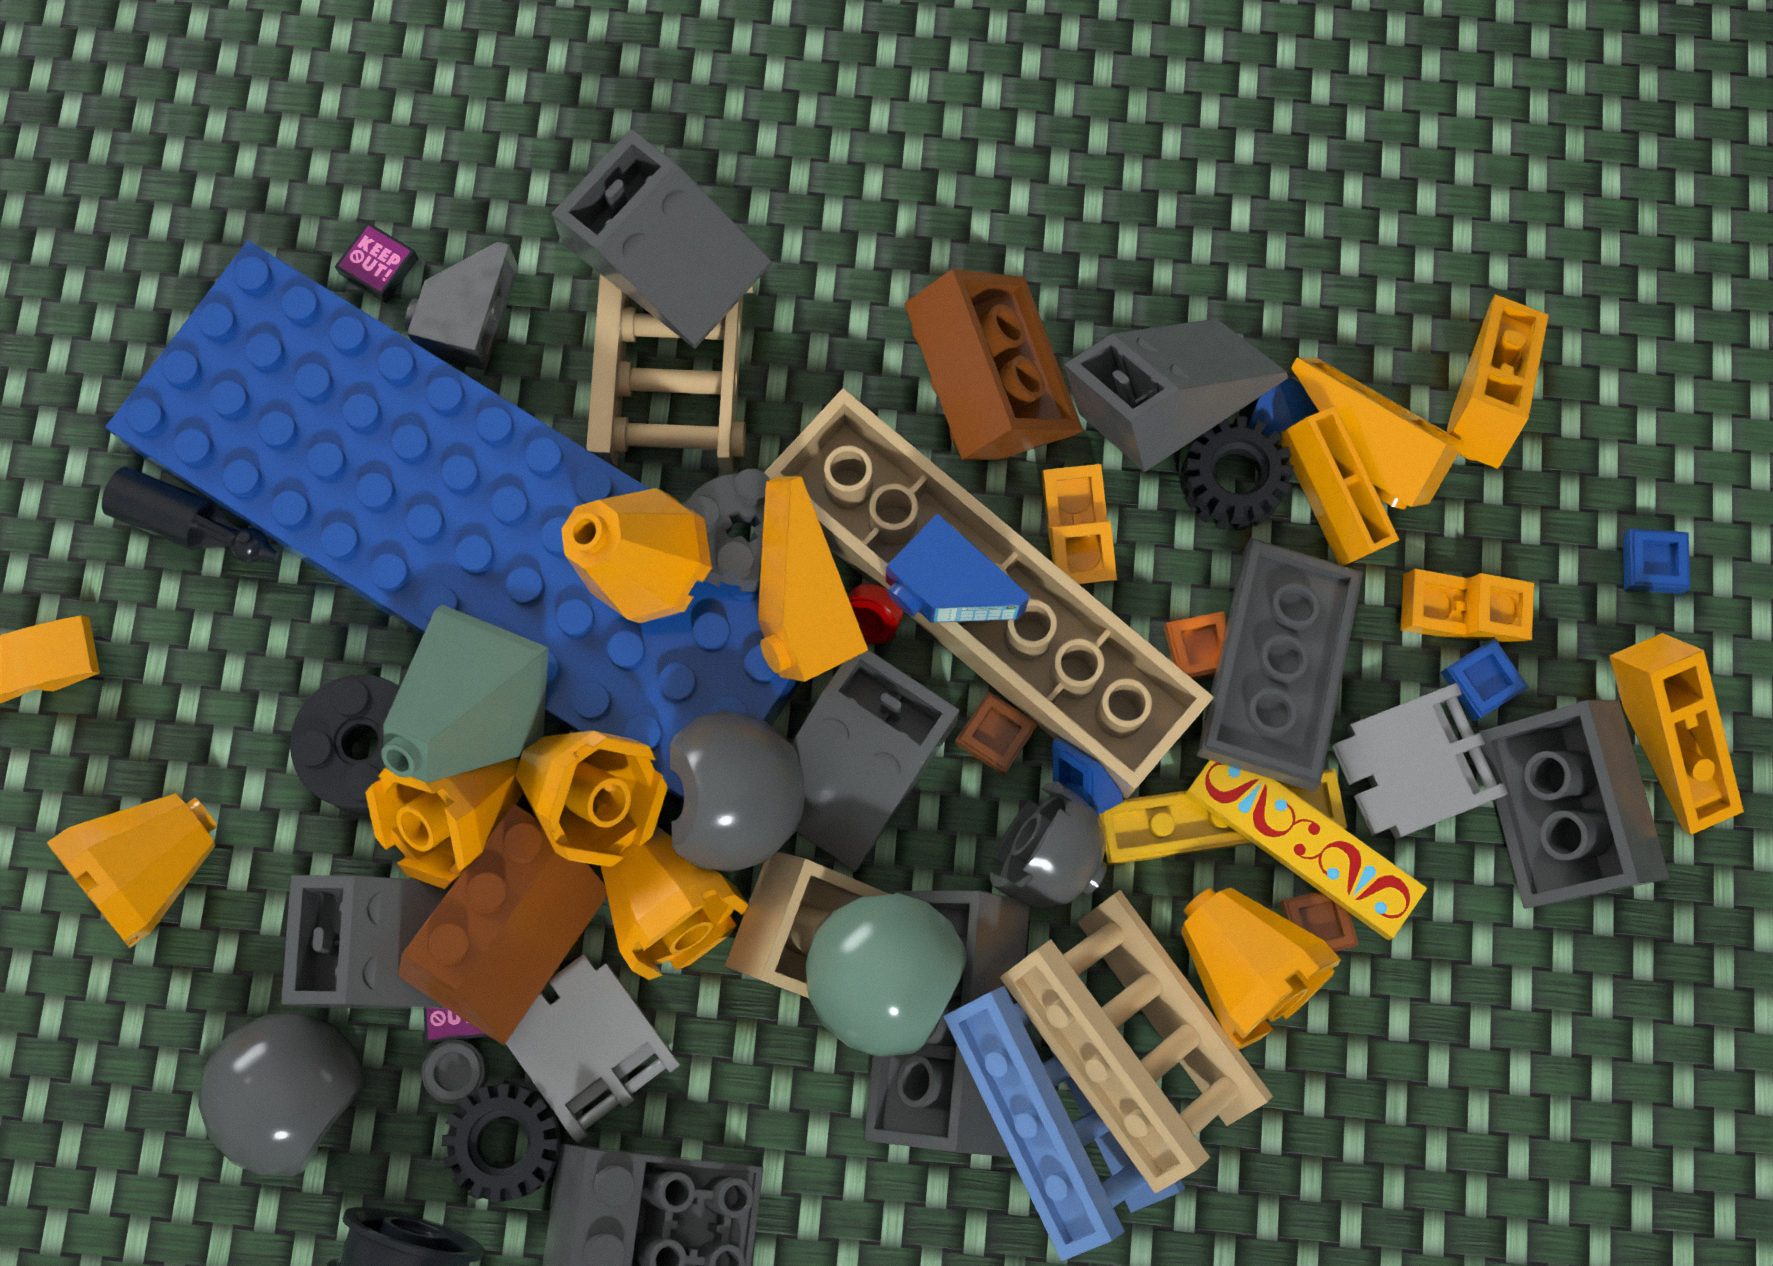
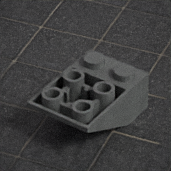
[551,129,772,349]
[1064,319,1288,472]
[791,650,960,872]
[281,875,455,1009]
[542,1143,764,1266]

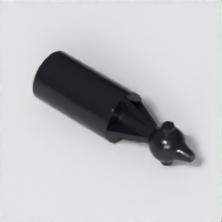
[102,466,279,563]

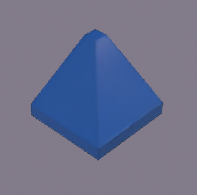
[1247,376,1316,444]
[1052,737,1123,815]

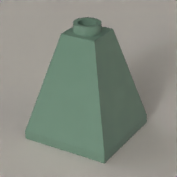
[381,604,549,783]

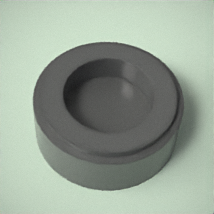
[421,1040,488,1104]

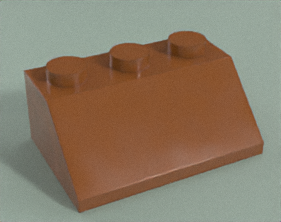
[904,269,1083,460]
[398,804,607,1046]

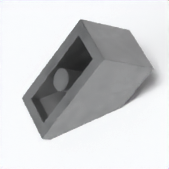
[405,242,519,371]

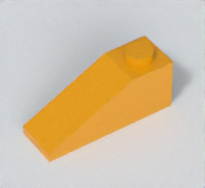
[1447,294,1549,469]
[1291,357,1465,510]
[758,476,868,682]
[1609,633,1744,835]

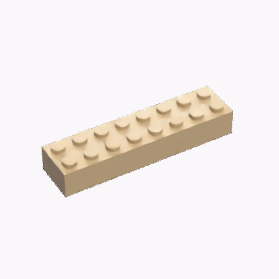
[764,388,1214,799]

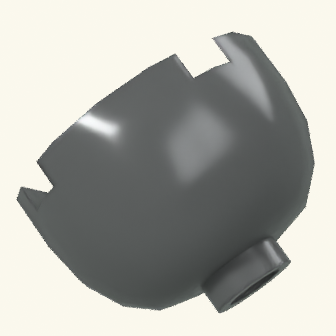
[990,781,1107,908]

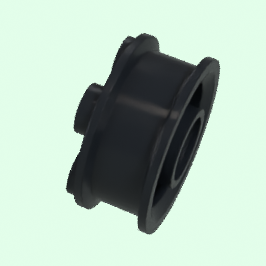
[290,675,400,815]
[326,1207,484,1266]

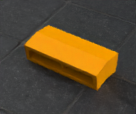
[1280,406,1399,566]

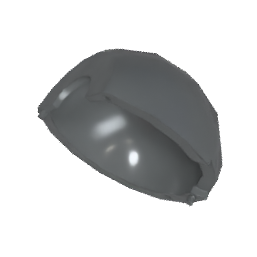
[669,710,805,873]
[198,1013,366,1176]

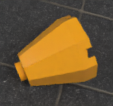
[561,488,712,623]
[515,731,668,867]
[365,757,523,889]
[47,793,218,948]
[601,825,749,980]
[1181,888,1341,1050]

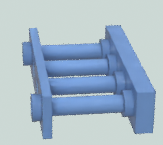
[943,976,1185,1261]

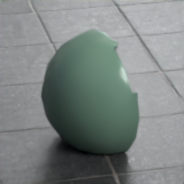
[805,892,968,1057]

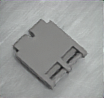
[1332,683,1508,840]
[506,954,681,1143]

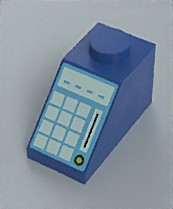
[886,513,1030,623]

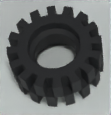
[1180,416,1294,531]
[442,1084,565,1202]

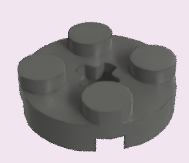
[685,469,770,592]

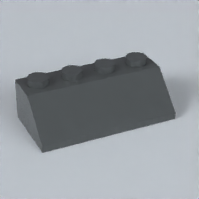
[864,891,1030,1157]

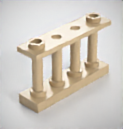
[586,274,755,475]
[999,890,1273,1194]

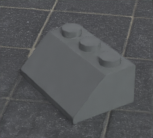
[1477,700,1670,909]

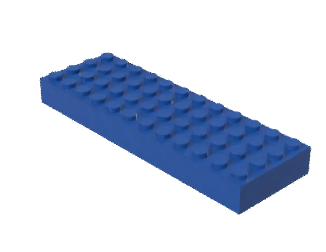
[105,240,801,804]

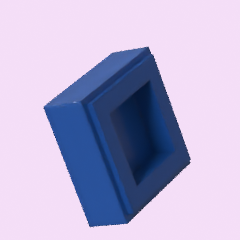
[1623,529,1690,594]
[1440,638,1529,722]

